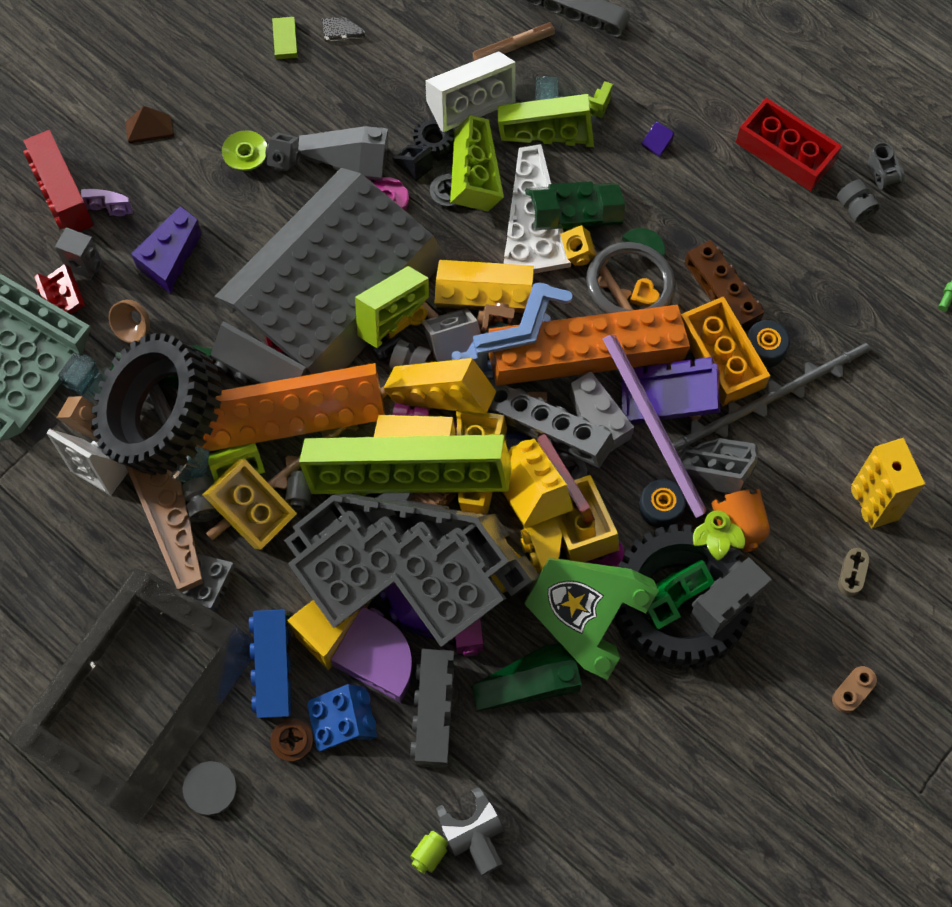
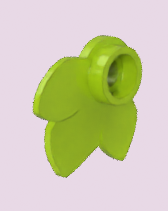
[693,510,745,561]

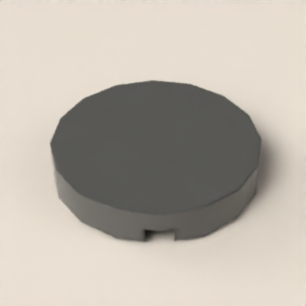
[182,761,237,817]

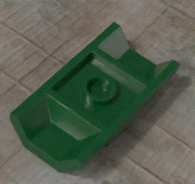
[525,181,625,231]

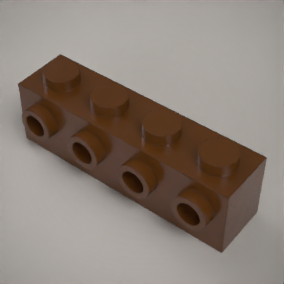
[684,240,764,332]

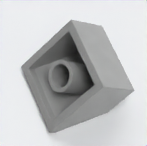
[421,307,481,362]

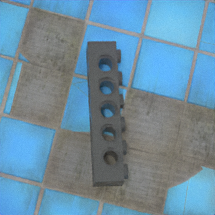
[486,377,615,468]

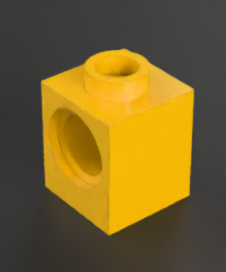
[560,225,596,266]

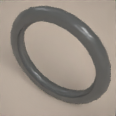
[586,242,676,313]

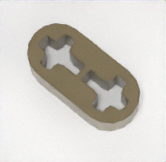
[838,548,869,597]

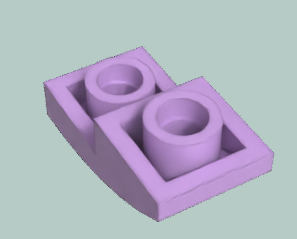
[81,189,133,216]

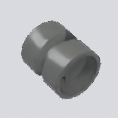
[837,179,881,224]
[390,339,433,369]
[182,477,221,523]

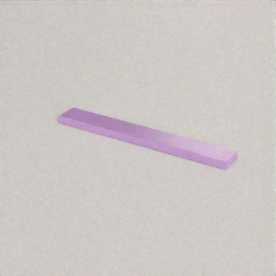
[603,335,707,518]

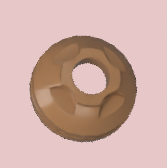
[108,300,150,343]

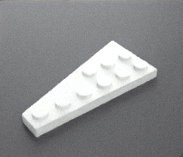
[504,144,571,274]

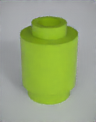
[410,831,449,874]

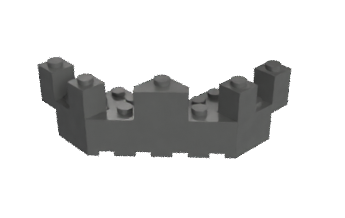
[284,493,539,647]

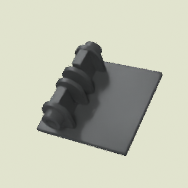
[173,554,235,613]

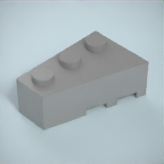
[569,371,634,451]

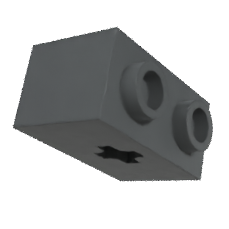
[55,227,102,279]

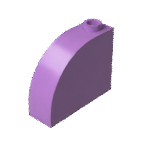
[331,607,412,703]

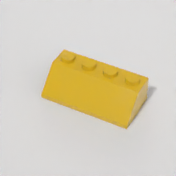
[434,260,534,313]
[503,439,573,528]

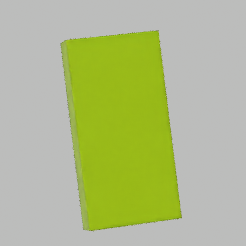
[272,17,298,59]

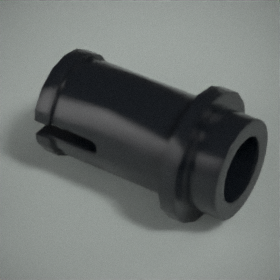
[372,334,401,361]

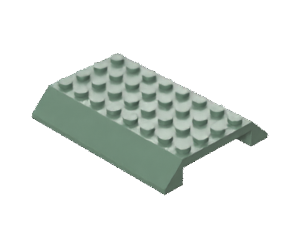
[0,274,91,442]

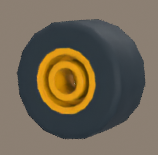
[747,320,790,368]
[639,479,686,528]

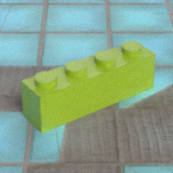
[498,94,594,147]

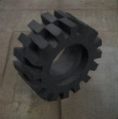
[413,116,454,161]

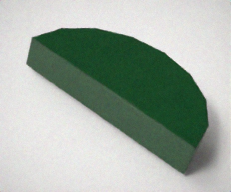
[622,228,665,257]

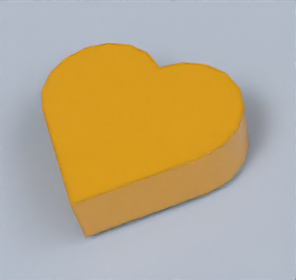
[630,278,660,308]

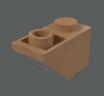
[56,396,99,440]

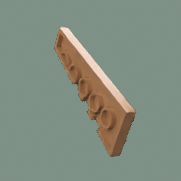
[126,464,203,594]

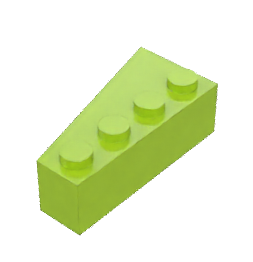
[450,115,504,211]

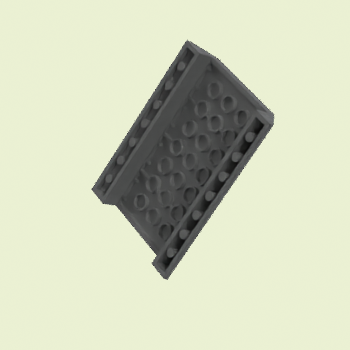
[214,168,447,375]

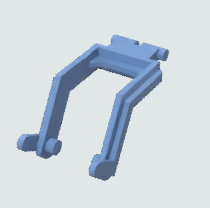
[452,283,572,379]

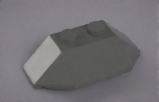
[679,438,758,494]

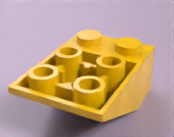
[520,517,562,575]

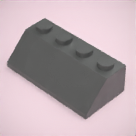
[211,321,308,385]

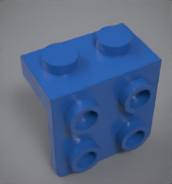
[307,684,377,751]

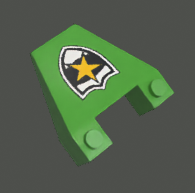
[524,558,659,680]

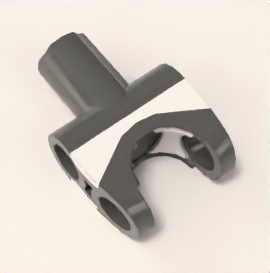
[436,787,504,876]

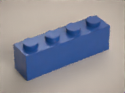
[249,609,291,718]

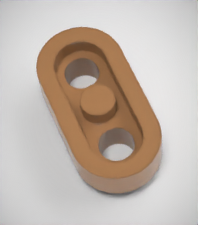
[832,666,877,713]

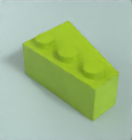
[355,266,429,348]

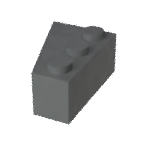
[690,557,772,638]

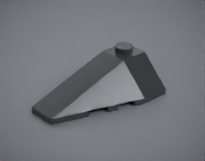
[298,126,389,181]

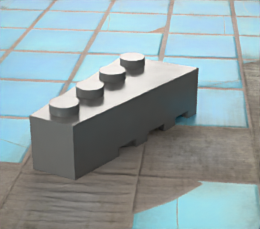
[410,649,454,768]

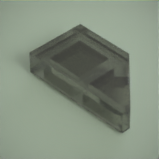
[322,17,365,42]

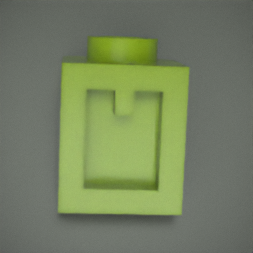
[589,81,613,118]

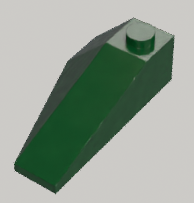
[472,643,582,711]

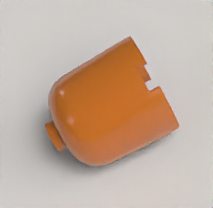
[711,489,770,552]

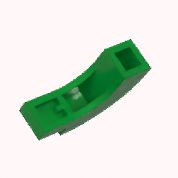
[647,560,715,629]

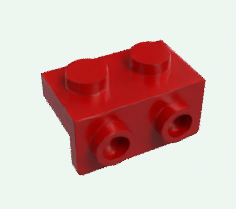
[34,264,85,315]

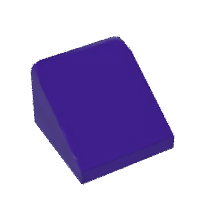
[641,121,674,157]

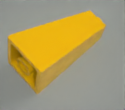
[288,600,372,670]

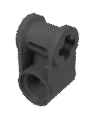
[867,142,905,189]

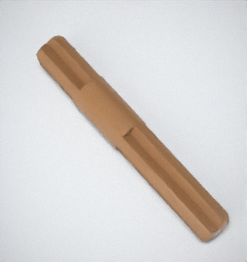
[473,22,555,61]

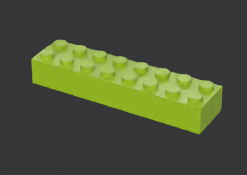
[299,434,512,494]

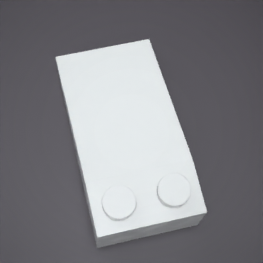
[47,429,128,496]

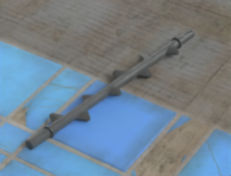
[672,343,870,452]

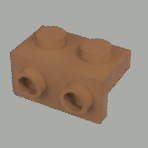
[476,303,515,334]

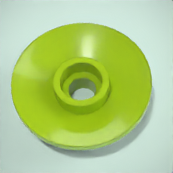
[222,130,267,171]

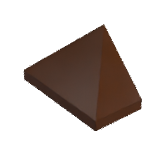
[125,106,174,143]

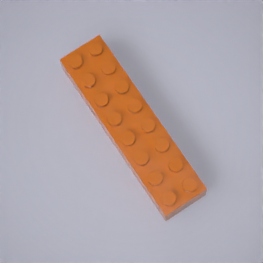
[488,305,690,386]
[195,363,385,453]

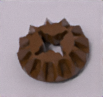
[270,719,313,762]

